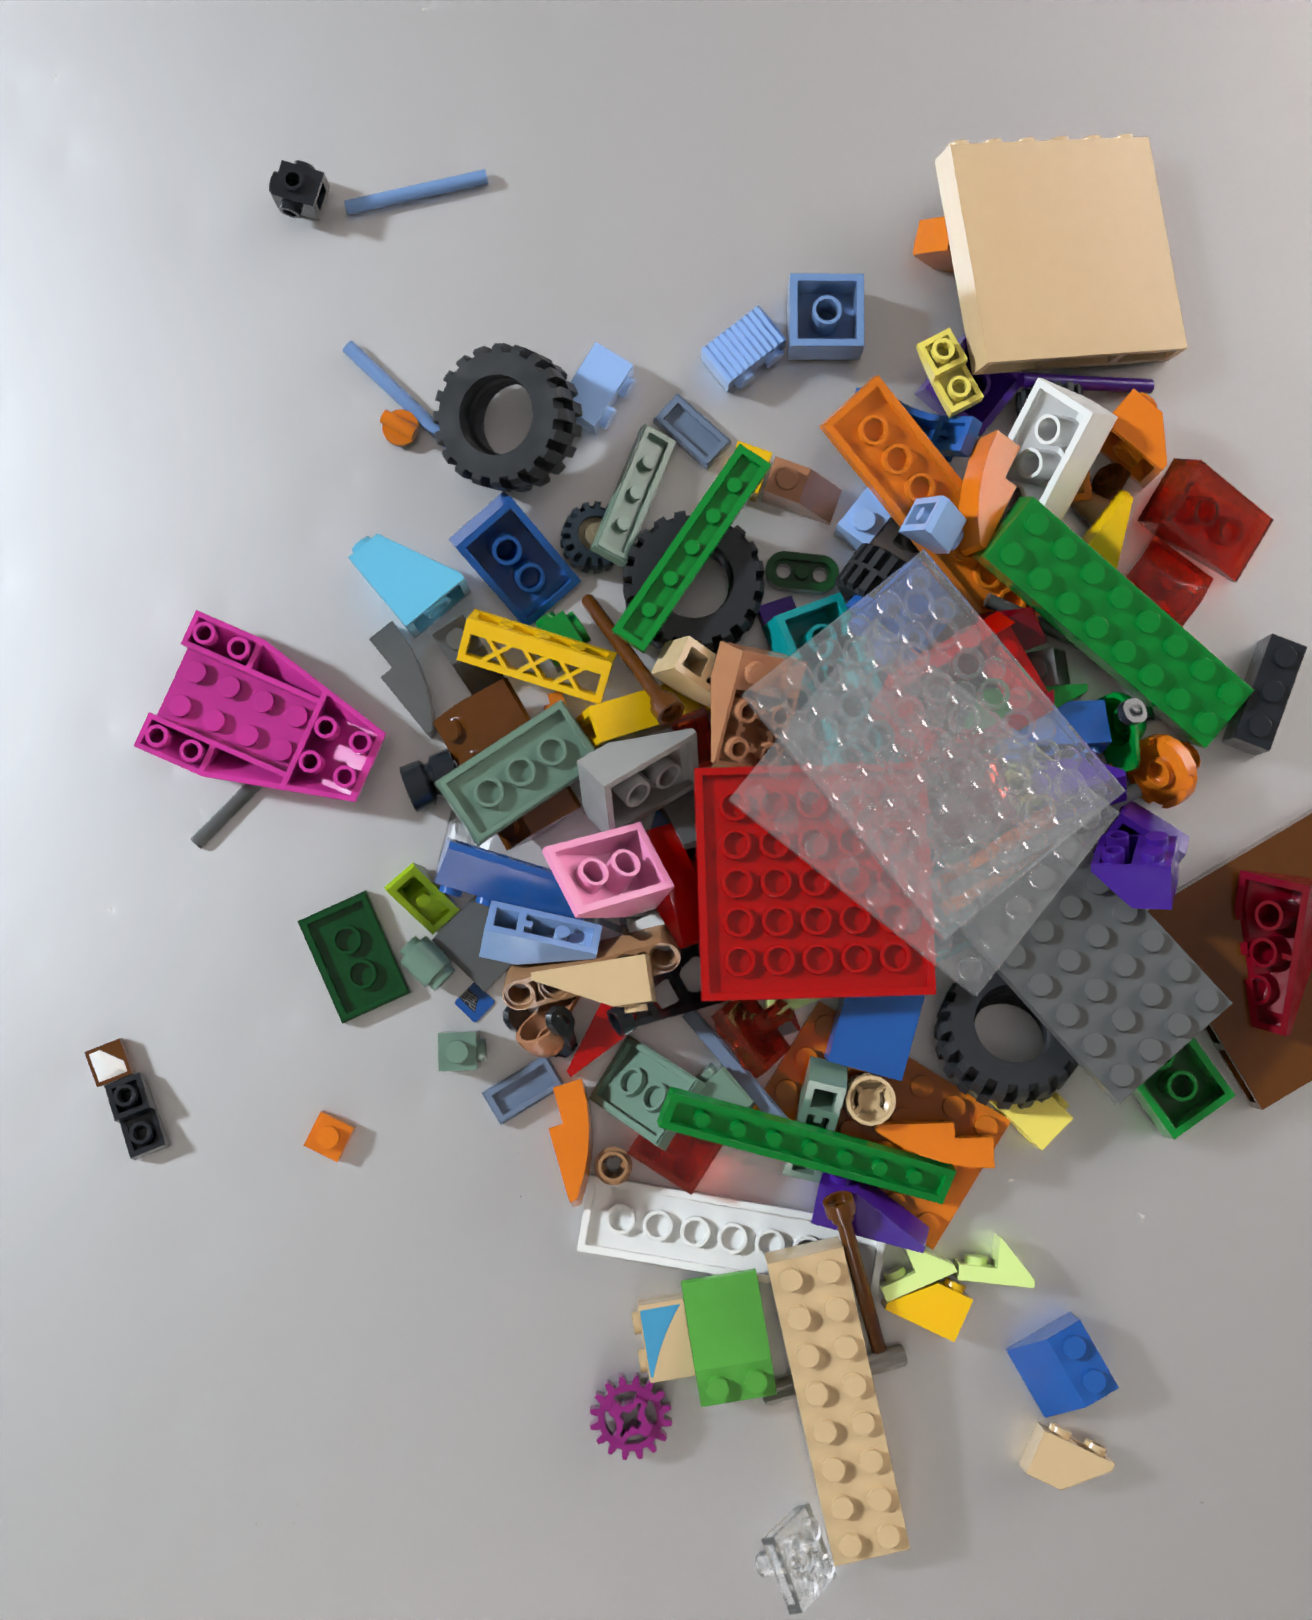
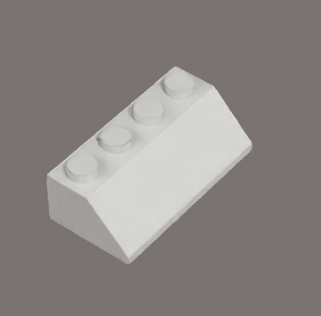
[999,377,1118,522]

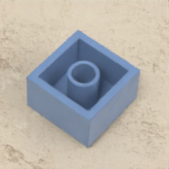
[787,273,865,360]

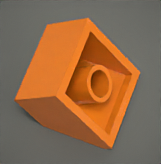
[1099,389,1167,489]

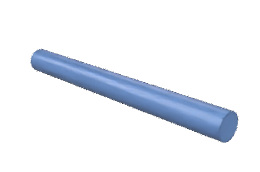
[344,169,488,215]
[343,341,446,449]

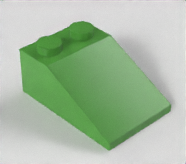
[681,1268,777,1407]

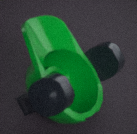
[1098,692,1155,772]

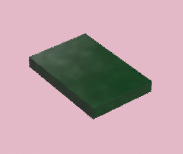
[297,890,412,1024]

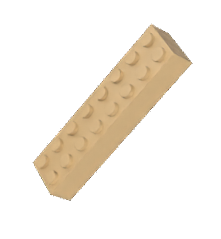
[764,1236,910,1566]

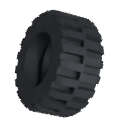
[433,343,582,492]
[623,510,765,654]
[934,960,1078,1110]

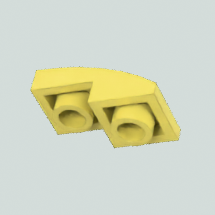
[916,327,984,418]

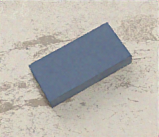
[653,393,732,471]
[482,1057,565,1125]

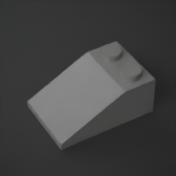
[577,728,699,831]

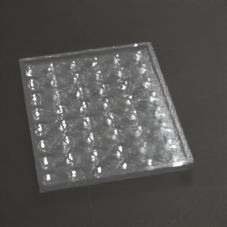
[742,549,1126,940]

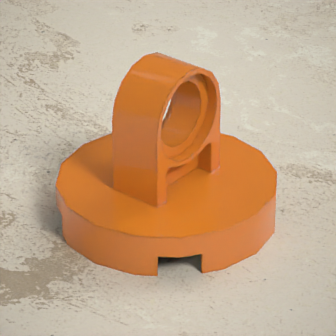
[1127,733,1201,809]

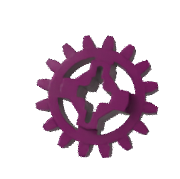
[590,1372,672,1460]

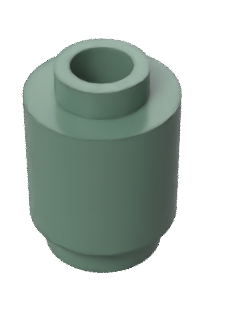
[400,936,455,991]

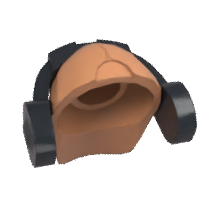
[503,996,581,1058]

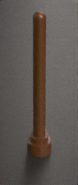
[582,594,685,725]
[822,1191,886,1354]

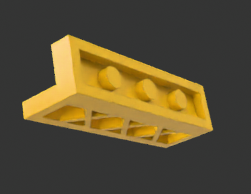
[456,609,617,704]

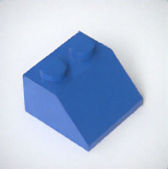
[1005,1312,1119,1418]

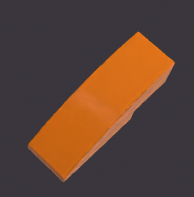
[959,430,1020,556]
[548,1078,593,1207]
[873,1120,995,1168]

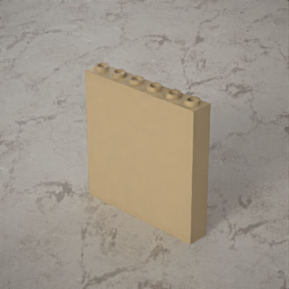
[935,134,1188,375]

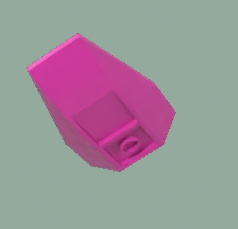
[134,610,387,803]

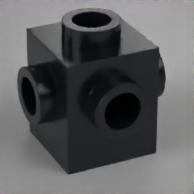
[269,160,330,220]

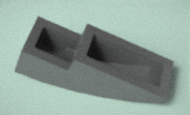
[369,621,437,739]

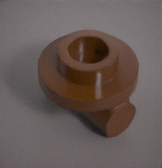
[1092,463,1131,500]

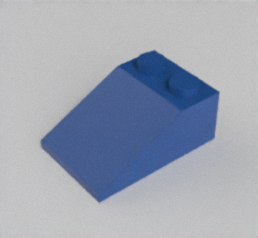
[448,491,581,626]

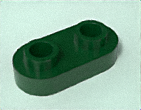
[765,551,839,594]

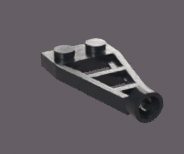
[607,943,727,1037]

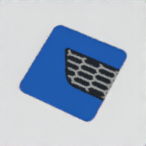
[455,982,495,1022]

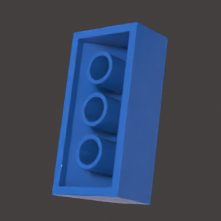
[434,837,584,920]

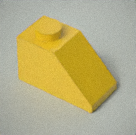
[880,1277,973,1342]

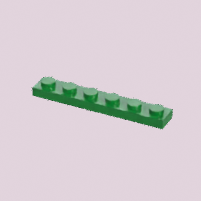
[612,444,771,654]

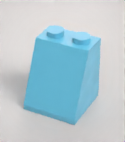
[348,533,471,639]

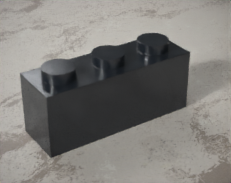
[1221,634,1307,756]

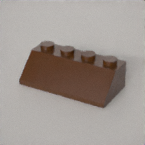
[433,677,582,851]

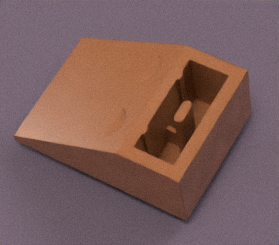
[711,641,807,767]

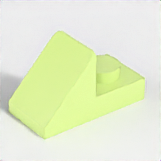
[953,1233,1035,1288]
[879,1248,957,1302]

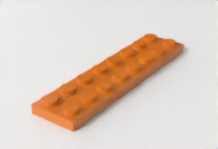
[819,375,1039,615]

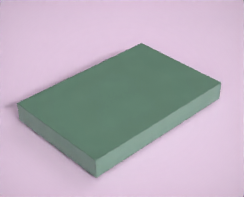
[588,1035,706,1151]

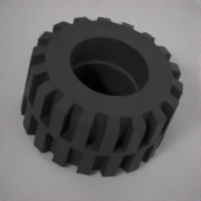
[835,543,907,602]

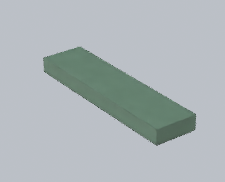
[590,423,676,567]

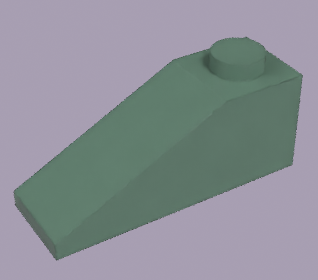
[783,1056,848,1183]

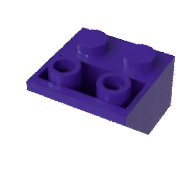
[1091,830,1179,910]

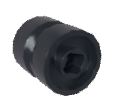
[399,749,457,812]

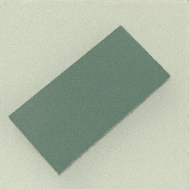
[435,699,596,846]

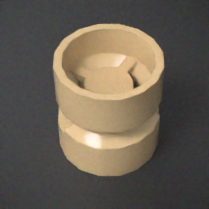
[842,1072,896,1126]

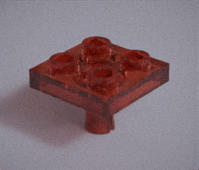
[710,999,794,1079]

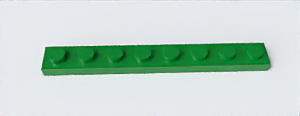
[657,1086,957,1204]

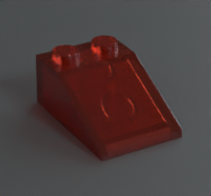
[1137,458,1273,582]

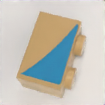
[631,1292,696,1383]

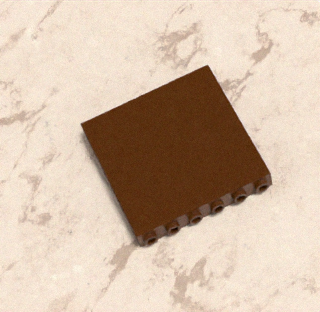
[1146,809,1312,1110]

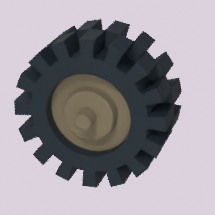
[560,501,615,574]

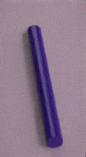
[1017,373,1154,394]

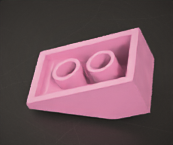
[542,822,675,918]

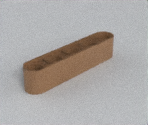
[502,925,681,1010]

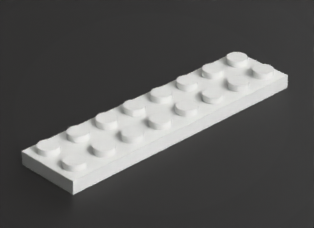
[577,1174,885,1302]

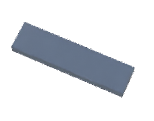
[682,1010,789,1119]

